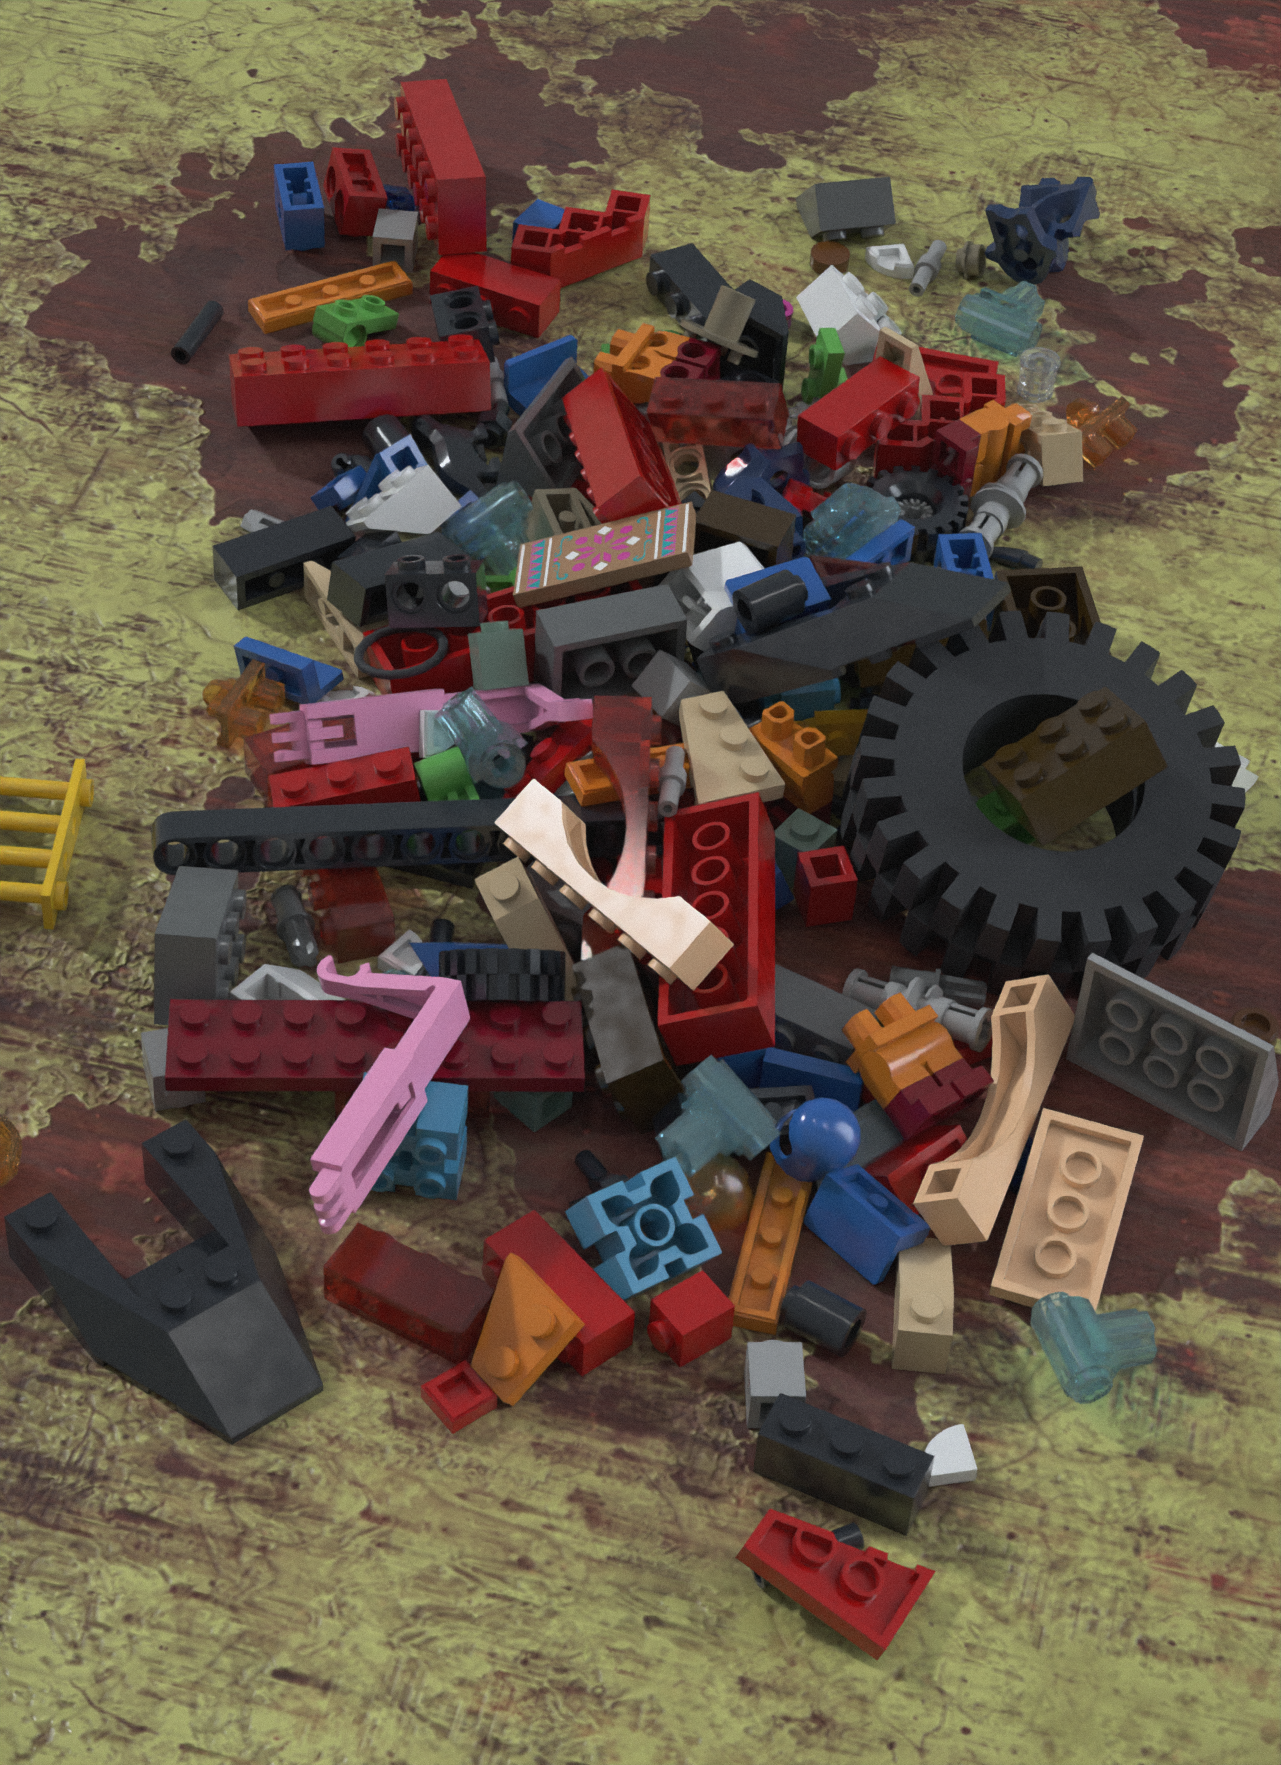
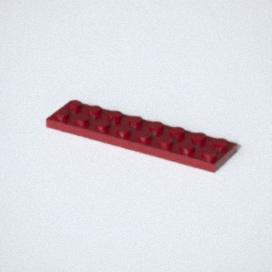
[165,999,585,1092]

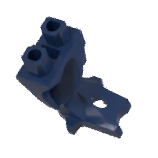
[984,177,1100,285]
[713,442,810,561]

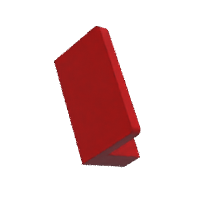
[864,1125,967,1215]

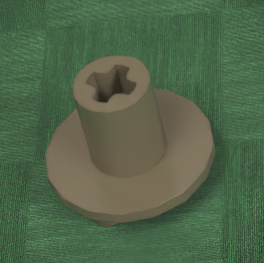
[680,285,759,365]

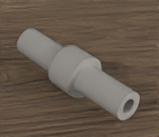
[909,240,947,297]
[490,356,508,408]
[656,746,687,817]

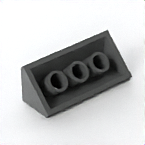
[496,357,585,497]

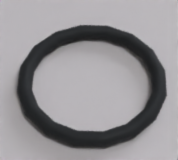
[354,626,448,680]

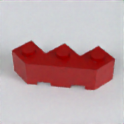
[511,189,651,288]
[874,372,1006,479]

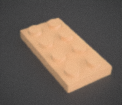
[989,1108,1144,1324]

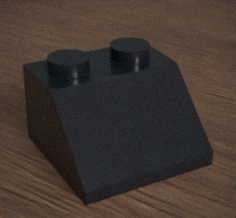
[715,279,789,402]

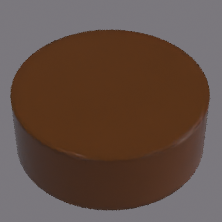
[809,241,850,275]
[1230,1007,1280,1048]

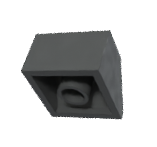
[795,177,896,242]

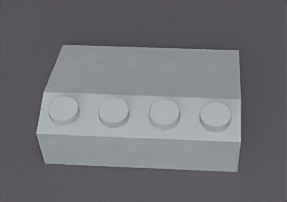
[1066,953,1279,1152]

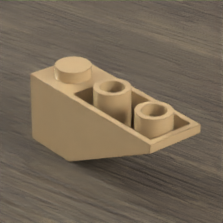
[1018,404,1083,486]

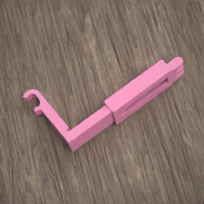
[269,683,594,765]
[309,955,470,1234]

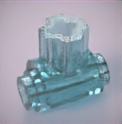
[955,281,1045,357]
[441,480,533,575]
[803,483,902,565]
[434,686,528,789]
[655,1055,781,1178]
[1030,1292,1158,1404]

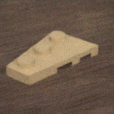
[679,691,785,806]

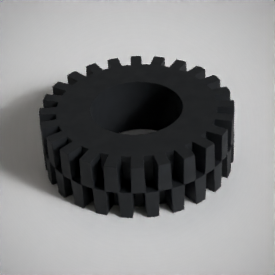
[841,611,1246,996]

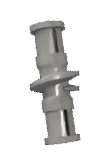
[958,454,1044,558]
[842,968,993,1052]

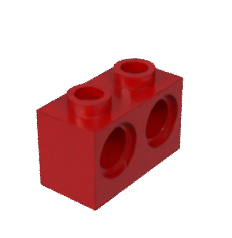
[323,147,388,237]

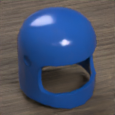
[770,1097,861,1182]

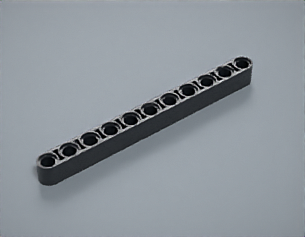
[151,793,665,875]

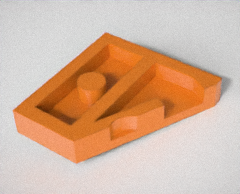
[471,1253,585,1406]

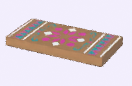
[513,502,696,608]

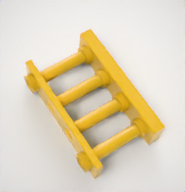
[0,758,95,930]

